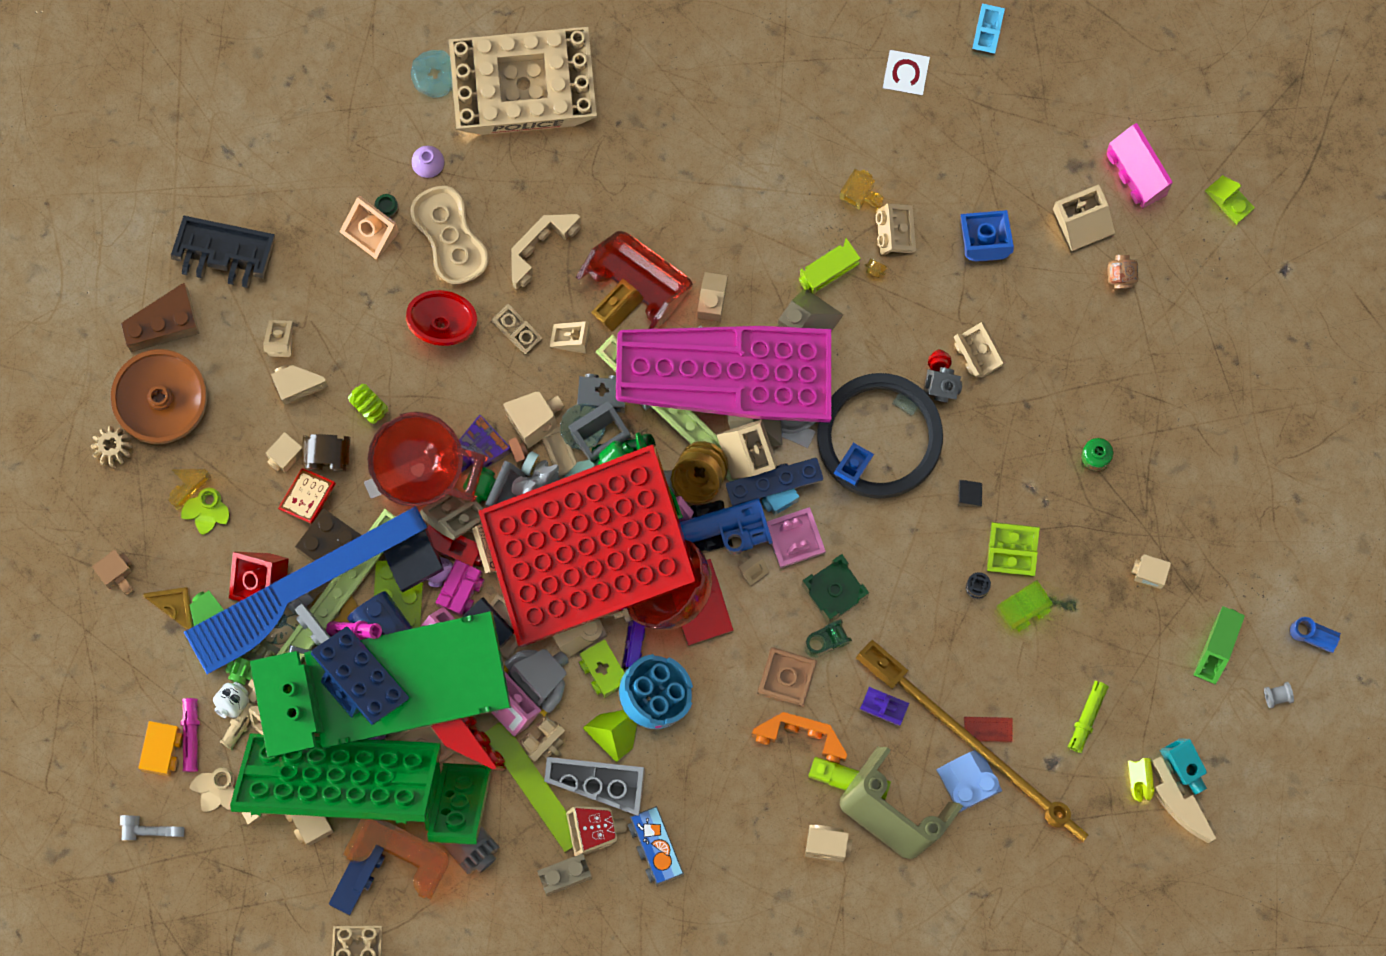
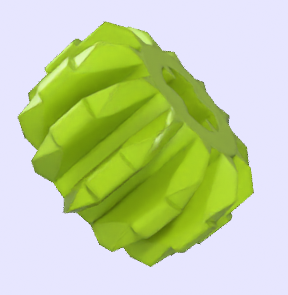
[348,384,388,424]

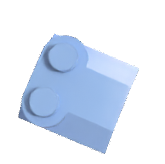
[937,750,1002,813]

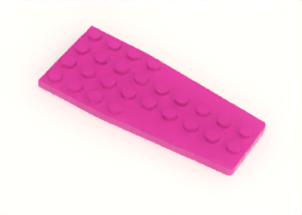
[616,326,831,423]

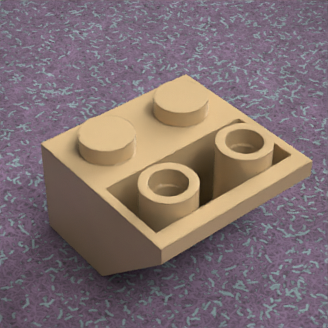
[1053,185,1115,251]
[717,419,778,479]

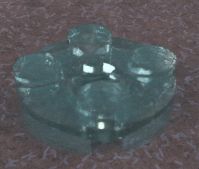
[411,50,453,97]

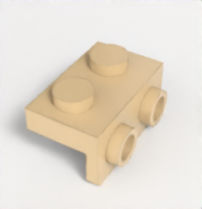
[954,322,1006,378]

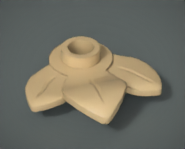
[189,768,235,812]

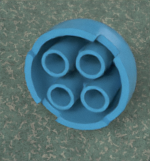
[619,654,693,729]

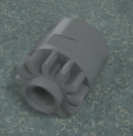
[441,826,500,874]

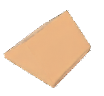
[340,196,399,259]

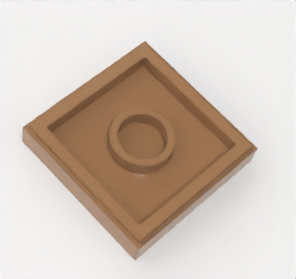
[757,647,817,707]

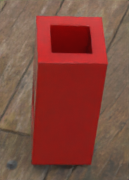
[427,524,482,568]

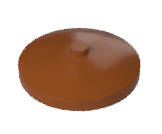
[111,349,207,444]

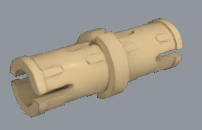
[219,703,253,750]

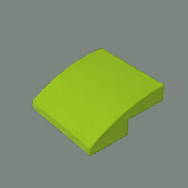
[987,522,1040,576]

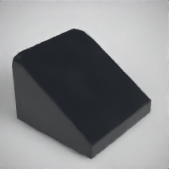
[958,480,982,507]

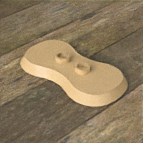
[411,186,489,284]

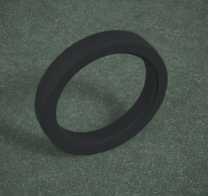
[817,373,943,499]

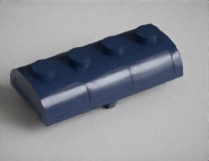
[347,591,413,639]

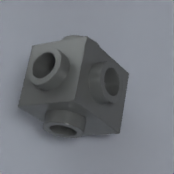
[924,367,962,402]

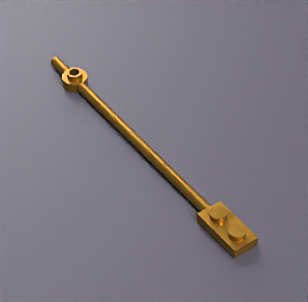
[856,639,1089,842]

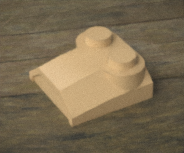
[553,619,607,659]

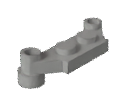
[287,592,330,646]

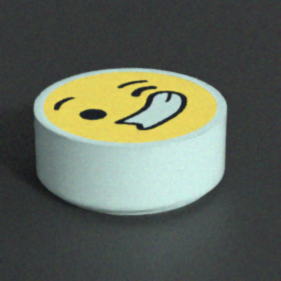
[521,451,540,476]

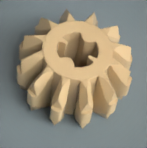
[91,426,132,467]

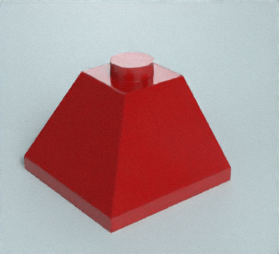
[229,552,289,601]

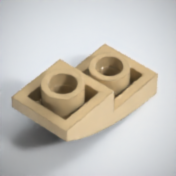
[491,304,542,354]

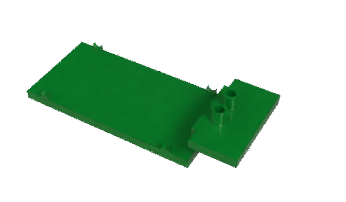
[250,611,511,757]
[230,733,492,845]

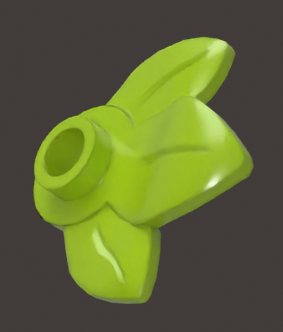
[181,488,229,535]

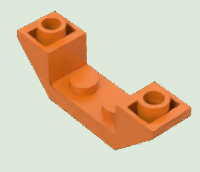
[752,712,847,764]

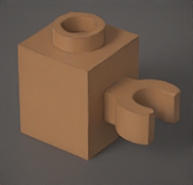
[92,549,134,596]

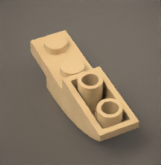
[1151,756,1217,843]

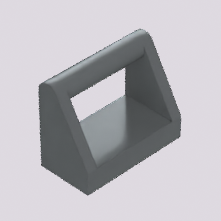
[568,401,632,462]
[485,461,528,508]

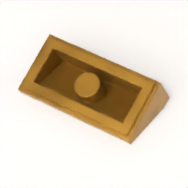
[591,278,644,331]

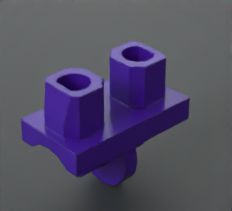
[860,687,909,726]

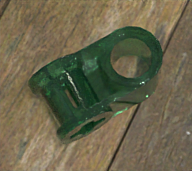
[804,619,852,658]

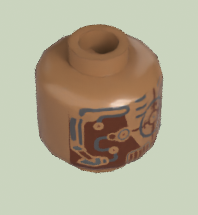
[1108,255,1138,289]

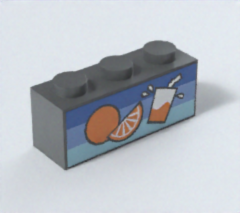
[627,806,684,887]

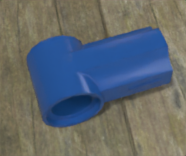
[1290,617,1341,653]

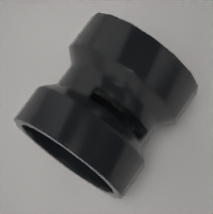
[965,572,991,600]

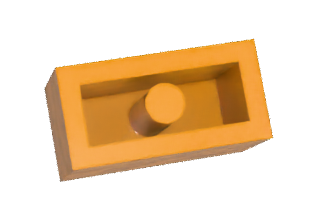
[138,721,183,777]

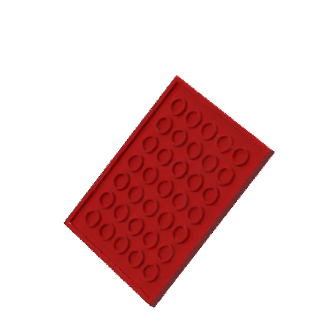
[478,445,698,647]

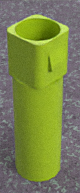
[808,757,891,800]

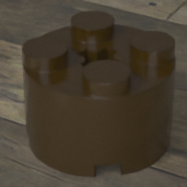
[302,434,351,472]

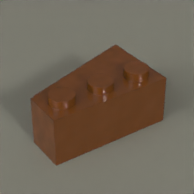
[121,283,200,352]

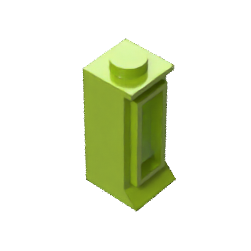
[799,238,861,294]

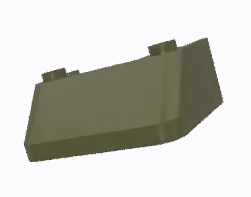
[840,746,963,859]

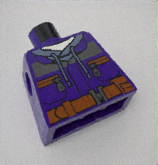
[452,415,511,473]

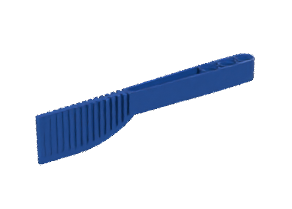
[184,506,427,674]

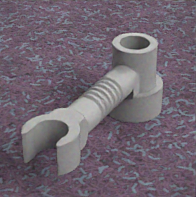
[120,815,184,840]

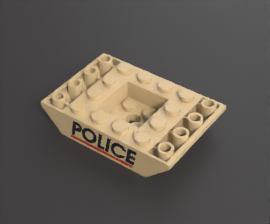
[449,27,597,135]

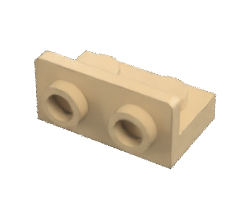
[876,204,916,255]

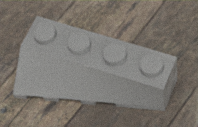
[544,757,645,816]

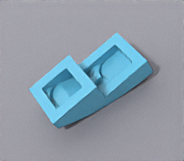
[972,3,1005,54]

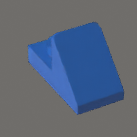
[834,442,874,487]

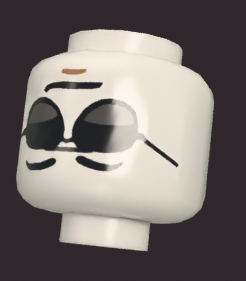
[213,682,249,718]

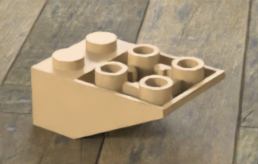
[332,926,382,956]

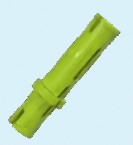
[1068,681,1109,753]

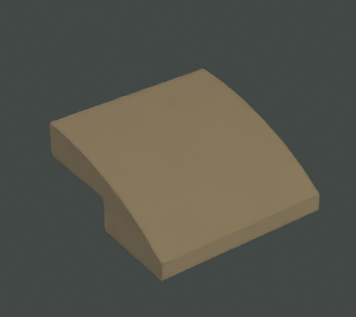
[420,488,483,540]

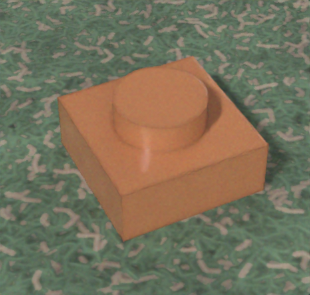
[508,437,528,467]

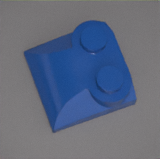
[960,210,1014,261]

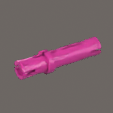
[326,621,382,640]
[180,698,200,772]

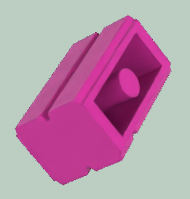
[435,560,485,617]

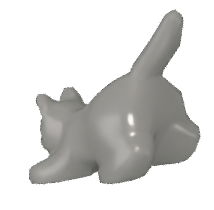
[512,460,560,496]

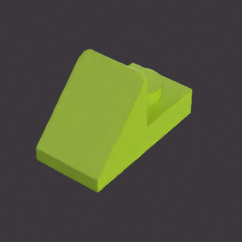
[1205,175,1255,225]

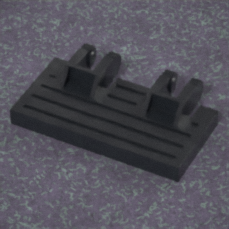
[171,215,275,288]

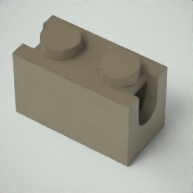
[537,854,592,896]

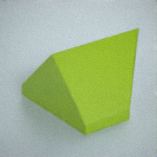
[583,710,637,762]

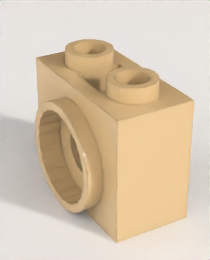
[805,825,852,862]

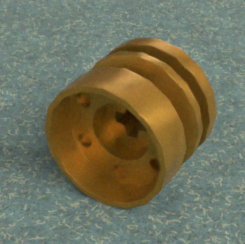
[670,441,729,504]

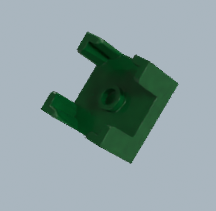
[802,554,869,624]

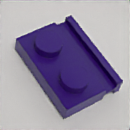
[621,618,645,670]

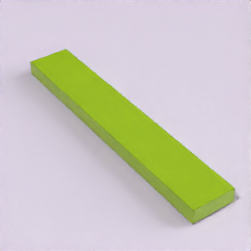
[485,722,573,853]

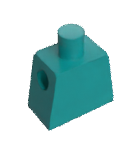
[1160,738,1207,795]

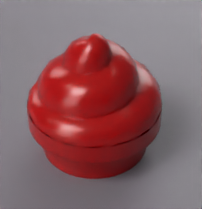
[928,349,952,371]

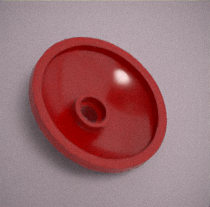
[406,290,477,346]

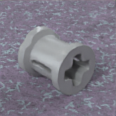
[1264,682,1294,709]

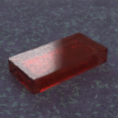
[964,717,1013,743]

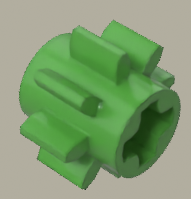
[225,657,253,686]

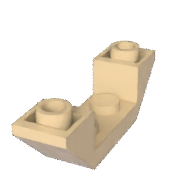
[511,214,581,290]

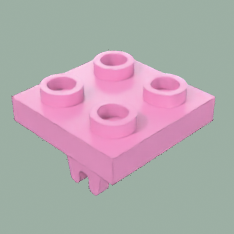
[767,507,826,568]

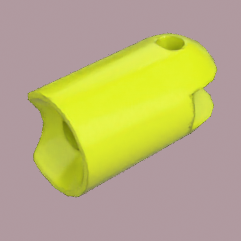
[1128,758,1155,802]

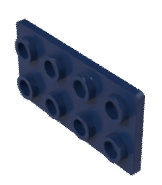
[311,627,409,725]

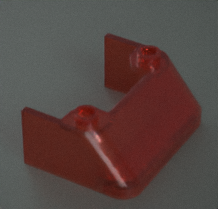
[575,231,693,329]

